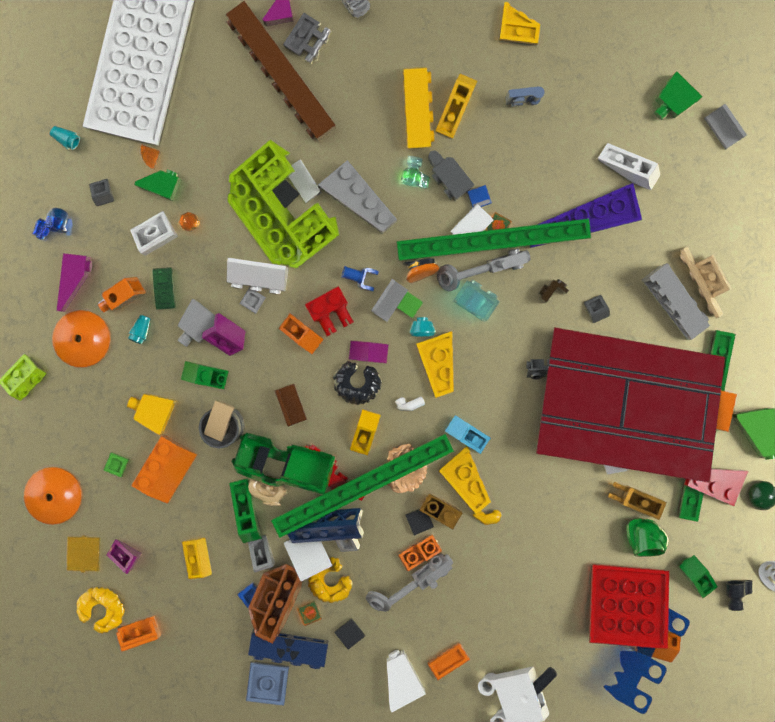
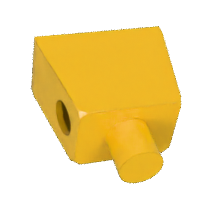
[127,394,176,435]

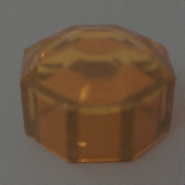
[179,212,199,232]

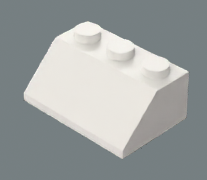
[227,258,289,294]

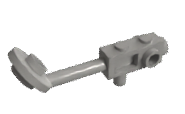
[437,248,531,291]
[366,553,453,612]

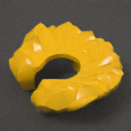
[308,557,352,603]
[76,587,125,634]

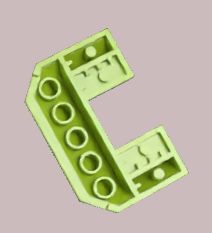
[228,140,339,268]

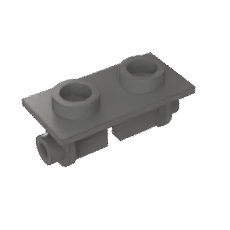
[526,359,550,380]

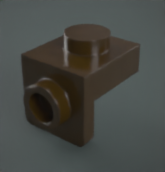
[538,279,569,304]

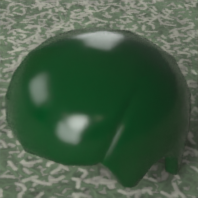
[748,481,775,511]

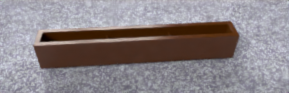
[226,1,336,142]

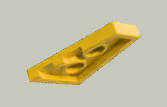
[416,331,454,398]
[438,446,491,515]

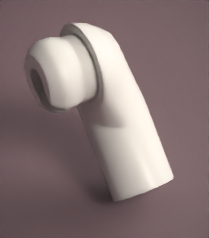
[395,396,425,411]

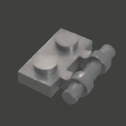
[283,13,332,64]

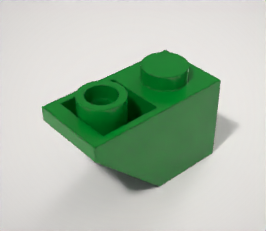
[181,361,229,389]

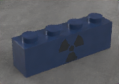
[248,629,329,669]

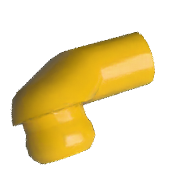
[472,510,502,525]

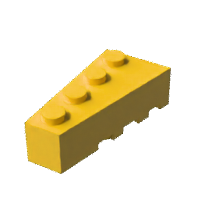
[402,67,434,148]

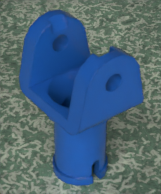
[341,266,379,292]

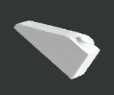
[598,143,660,190]

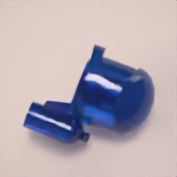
[32,207,69,240]

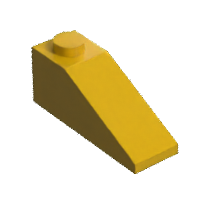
[436,73,477,138]

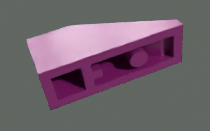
[56,253,92,312]

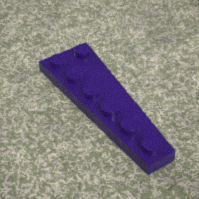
[530,183,642,248]

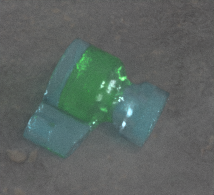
[401,156,430,189]

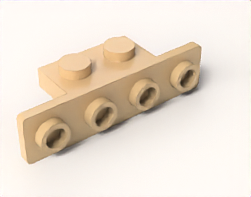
[680,247,731,319]

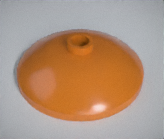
[52,310,110,367]
[24,467,82,525]

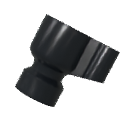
[726,580,753,611]

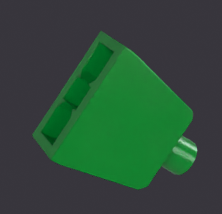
[654,71,703,120]

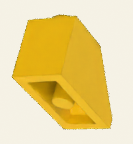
[350,409,381,456]

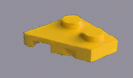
[499,2,540,45]

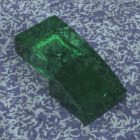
[152,267,176,310]

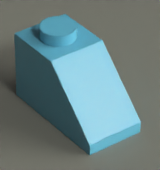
[445,415,491,454]

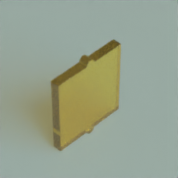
[67,535,100,573]

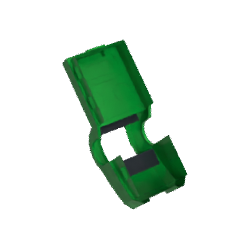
[232,433,336,495]

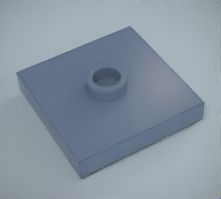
[246,662,289,706]

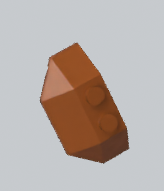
[248,564,302,644]

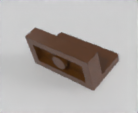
[275,384,307,427]

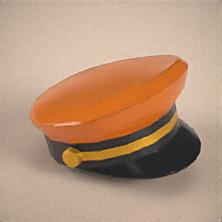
[403,258,440,283]

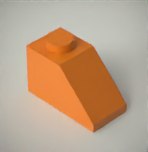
[279,313,324,354]

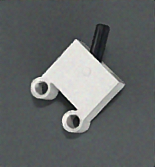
[478,666,557,722]

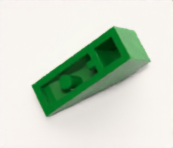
[229,478,262,543]

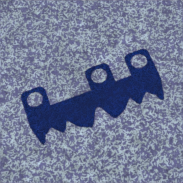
[603,608,690,714]

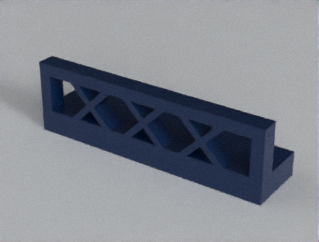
[287,508,364,543]

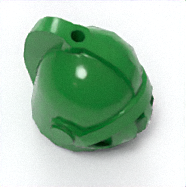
[626,519,669,557]

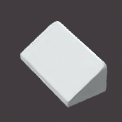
[289,160,322,203]
[450,204,493,235]

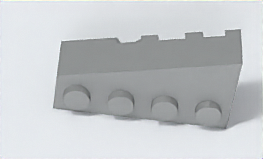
[318,160,397,234]
[642,263,710,340]

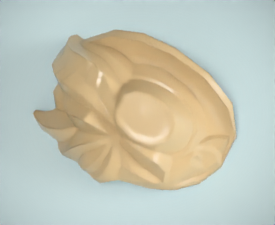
[248,475,287,506]

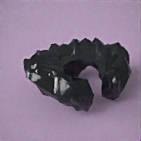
[333,361,382,405]

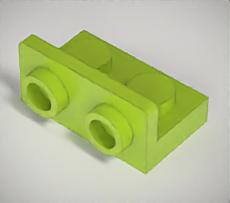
[0,354,46,401]

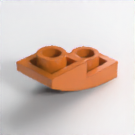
[397,535,442,571]

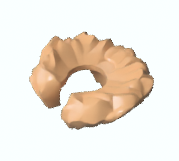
[387,444,428,493]

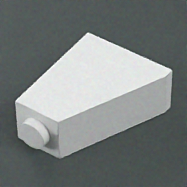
[387,649,426,712]

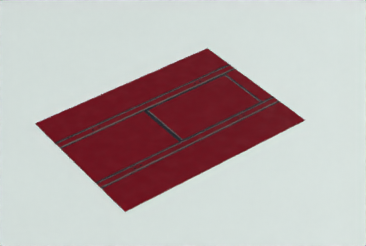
[536,327,725,483]

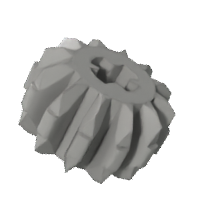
[342,0,370,18]

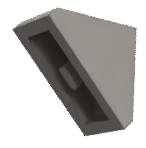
[248,535,275,572]

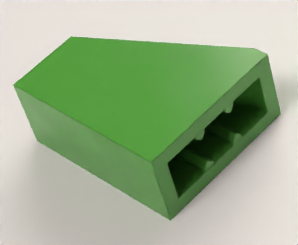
[732,408,775,460]

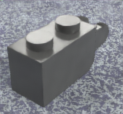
[428,150,474,201]

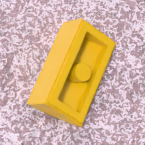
[182,538,212,579]

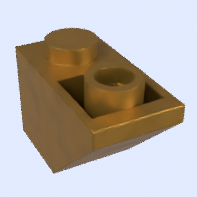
[420,493,463,530]

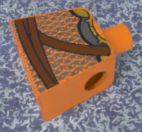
[98,277,146,313]

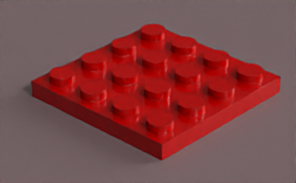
[589,565,669,649]

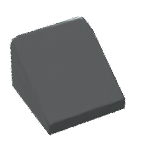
[89,179,114,206]
[584,295,610,323]

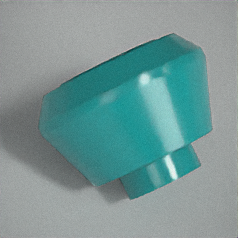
[409,317,436,337]

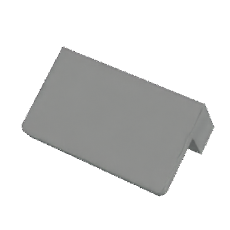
[704,104,747,150]
[371,279,408,322]

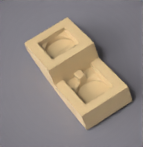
[204,400,235,442]

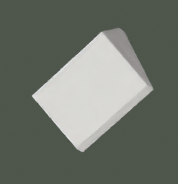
[130,211,178,256]

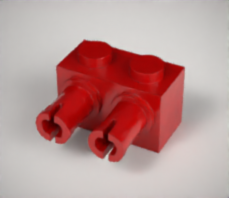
[305,286,354,337]

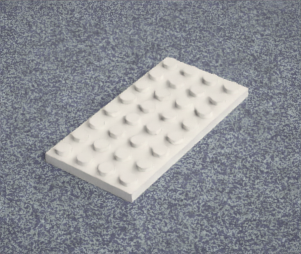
[82,0,194,146]

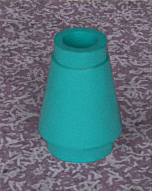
[50,126,80,150]
[128,315,151,344]

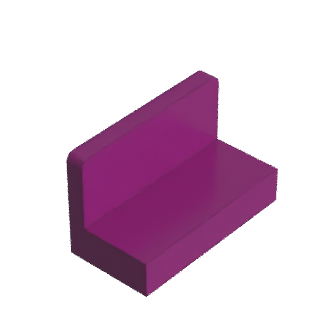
[202,313,245,356]

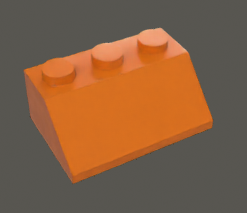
[131,435,198,504]

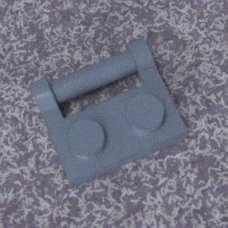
[505,86,545,107]

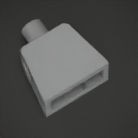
[178,299,215,347]

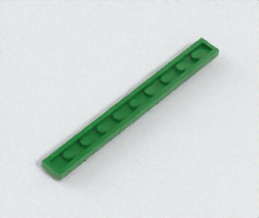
[397,219,591,261]
[678,330,736,522]
[271,434,454,538]

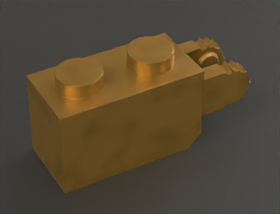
[608,482,667,520]

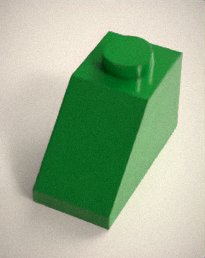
[134,169,181,201]
[679,555,718,598]

